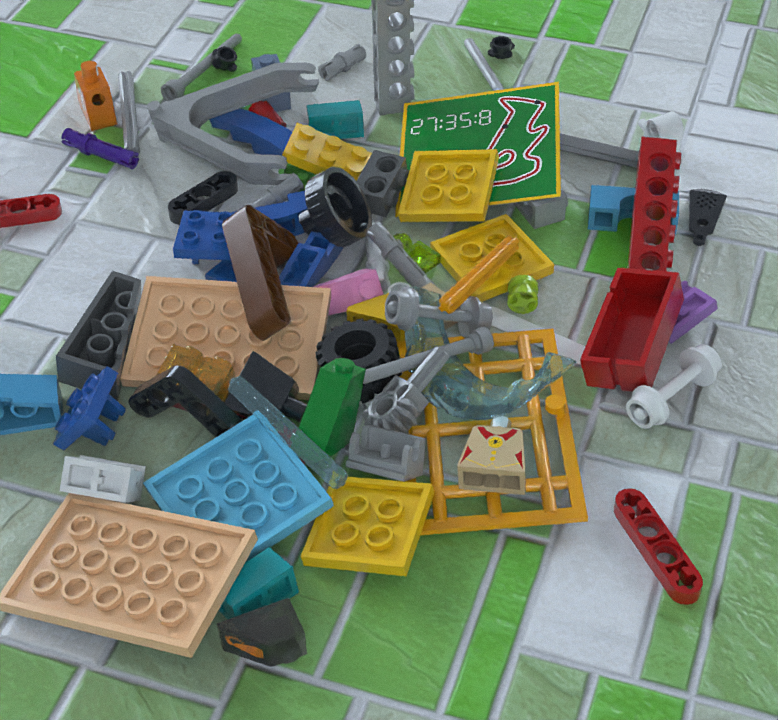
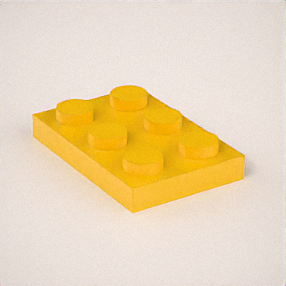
[282,123,372,181]

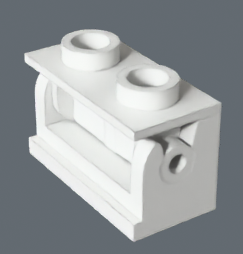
[60,455,146,503]

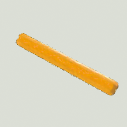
[438,235,519,314]

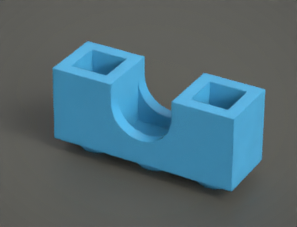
[588,185,679,236]

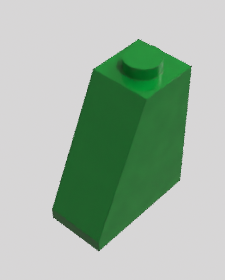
[292,358,366,464]

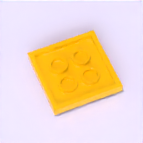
[398,149,499,222]
[430,214,555,302]
[300,476,434,577]

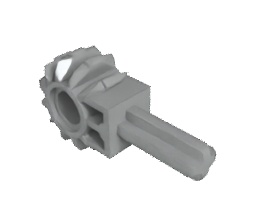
[362,346,449,434]

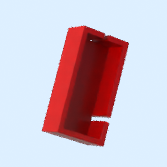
[580,268,684,392]

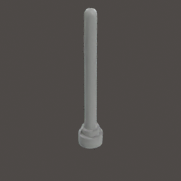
[161,33,242,101]
[464,38,504,91]
[363,326,494,384]

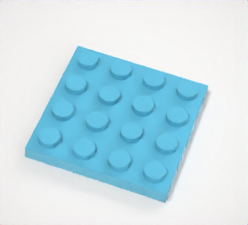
[143,410,334,563]

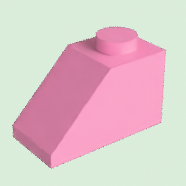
[314,269,384,316]

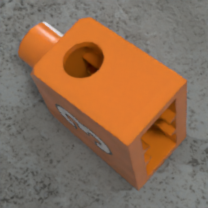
[74,61,117,131]

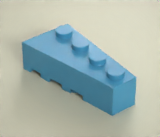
[0,374,63,435]

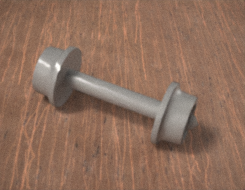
[385,287,493,337]

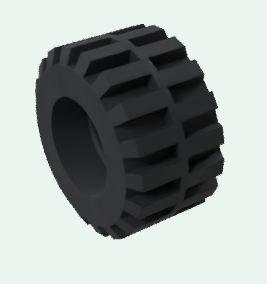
[315,319,402,404]

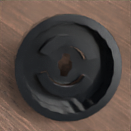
[299,167,372,247]

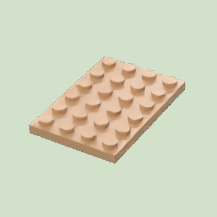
[120,276,331,400]
[0,493,258,658]

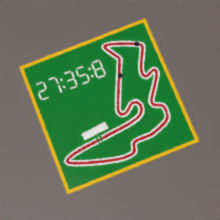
[395,82,561,217]

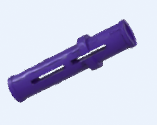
[61,128,139,169]

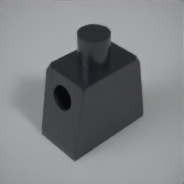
[224,351,307,429]

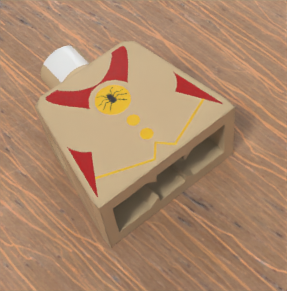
[457,416,526,495]

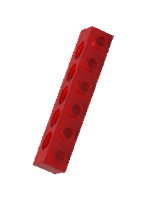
[627,136,682,271]

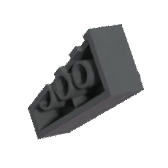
[56,271,142,401]

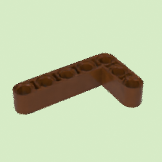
[222,205,299,341]

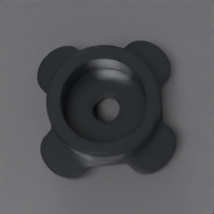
[488,36,515,59]
[212,46,237,72]

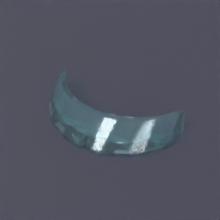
[404,286,576,420]

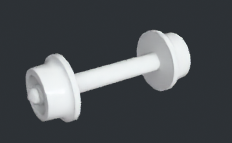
[626,344,722,429]

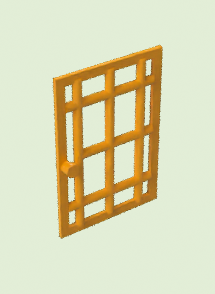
[397,328,588,536]

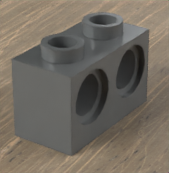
[356,150,409,217]

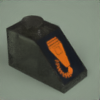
[217,598,307,667]

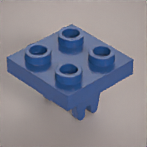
[173,210,234,264]
[53,366,126,451]

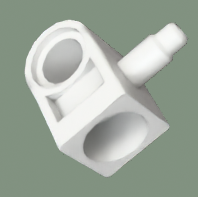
[638,111,684,152]

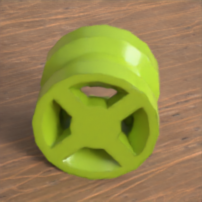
[507,275,539,314]

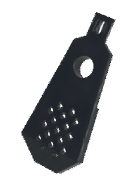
[689,189,727,246]

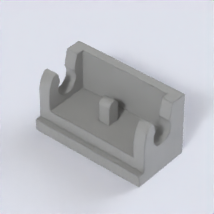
[346,425,426,482]

